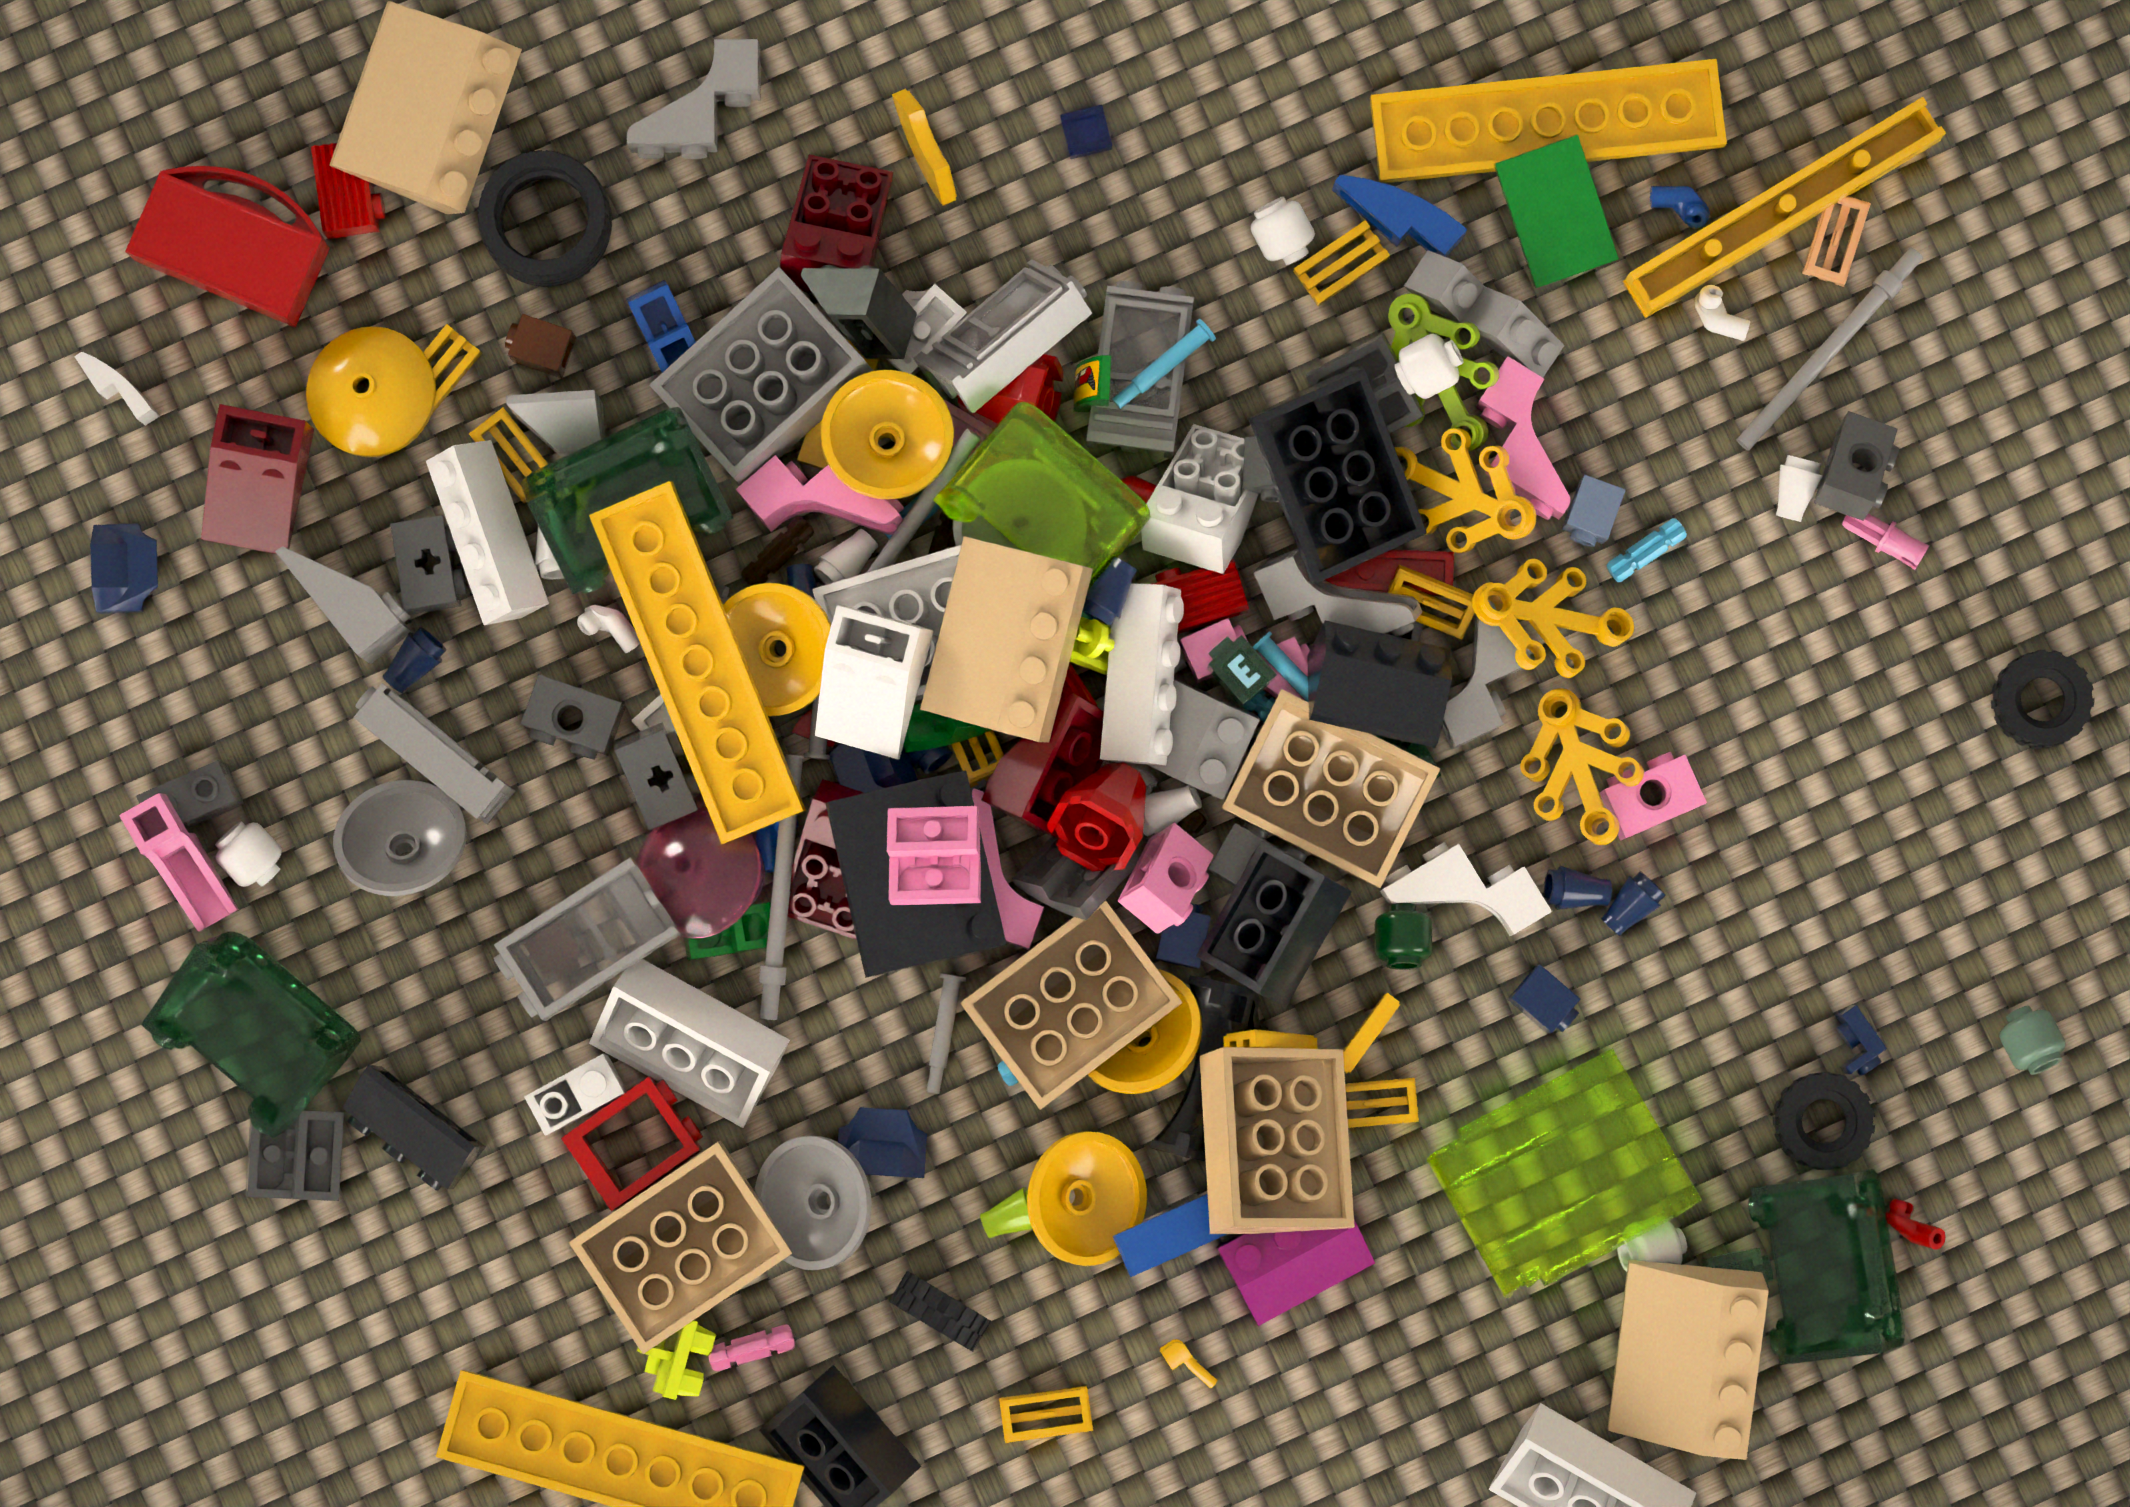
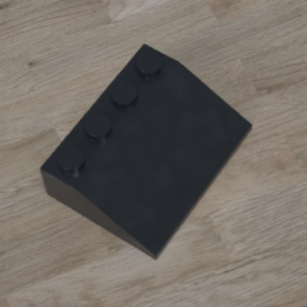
[1248,369,1427,584]
[825,770,1007,978]

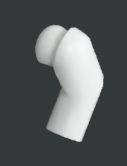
[1695,285,1750,341]

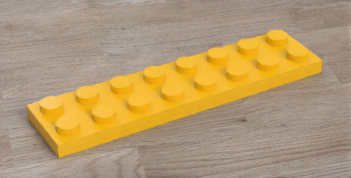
[1370,59,1727,183]
[589,481,806,844]
[436,1370,805,1507]

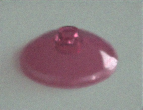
[636,808,761,939]

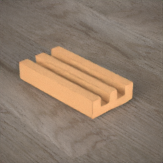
[1802,190,1871,287]

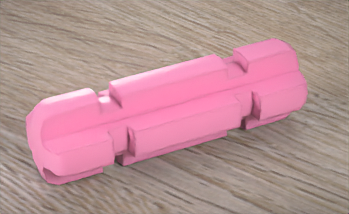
[708,1324,795,1372]

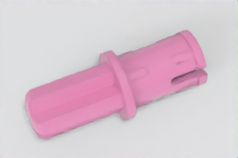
[1842,513,1929,570]

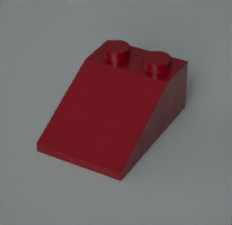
[981,693,1104,839]

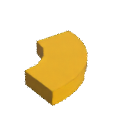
[892,88,957,206]

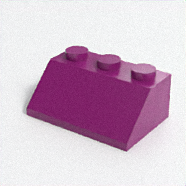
[1216,1220,1375,1326]

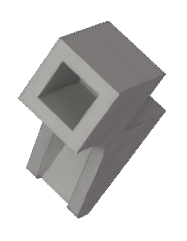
[627,39,761,159]
[1404,250,1564,378]
[1253,548,1422,637]
[1442,600,1533,750]

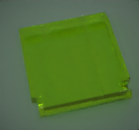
[1427,1049,1702,1298]

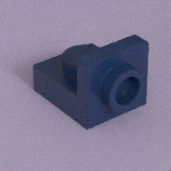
[1835,1005,1887,1076]

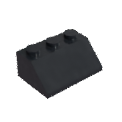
[1307,620,1452,748]
[1196,841,1352,1008]
[342,1065,486,1191]
[759,1365,921,1507]

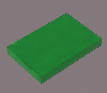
[1494,135,1619,288]

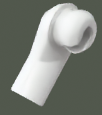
[577,605,641,653]

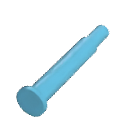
[1112,319,1216,409]
[1251,631,1309,703]

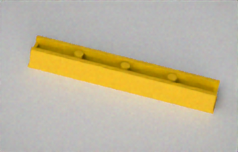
[1622,97,1946,318]

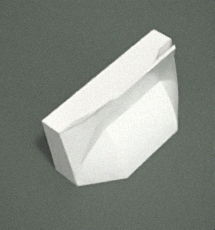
[887,284,967,375]

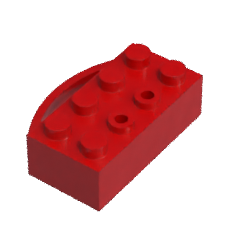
[125,166,330,328]

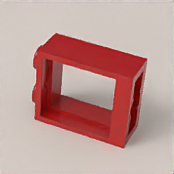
[561,1077,703,1211]

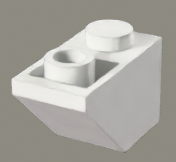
[524,1054,627,1136]

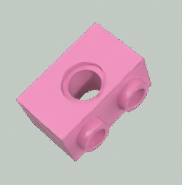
[1600,752,1707,841]
[1118,822,1214,934]

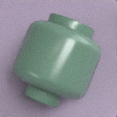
[1999,1006,2066,1075]

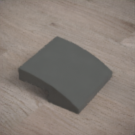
[1306,333,1424,434]
[1012,837,1139,921]
[245,1108,344,1201]

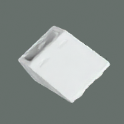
[1140,424,1258,574]
[815,605,934,759]

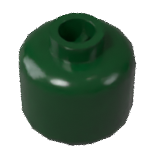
[1374,903,1432,970]

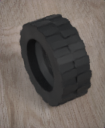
[1991,650,2095,749]
[1773,1072,1876,1170]
[889,1271,991,1352]

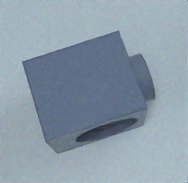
[1562,475,1626,547]

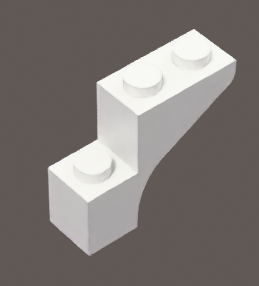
[1380,842,1552,936]

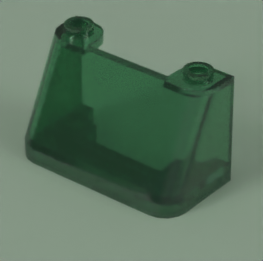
[521,407,733,594]
[141,931,361,1138]
[1748,1169,1905,1365]

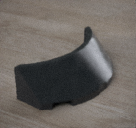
[1150,975,1269,1162]

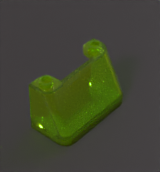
[933,402,1151,589]

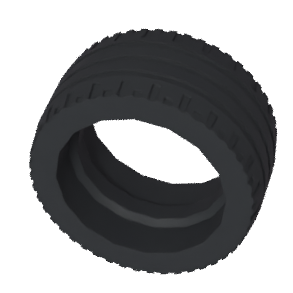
[478,150,612,287]

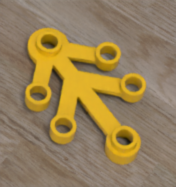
[1394,428,1536,553]
[1472,559,1634,678]
[1520,688,1644,845]

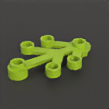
[1388,293,1499,451]

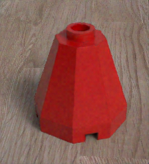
[955,354,1064,450]
[1047,762,1146,871]

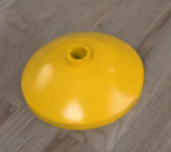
[306,326,436,457]
[821,370,954,499]
[723,583,831,716]
[1087,969,1202,1094]
[1027,1131,1147,1266]

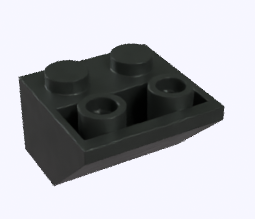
[801,265,917,359]

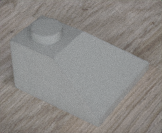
[506,390,606,465]

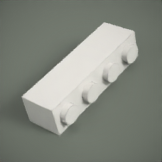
[426,440,549,625]
[1100,583,1184,766]

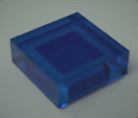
[1060,105,1112,159]

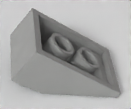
[275,546,412,665]
[1149,678,1260,800]

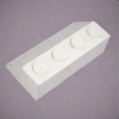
[589,959,790,1128]
[1489,1403,1696,1507]

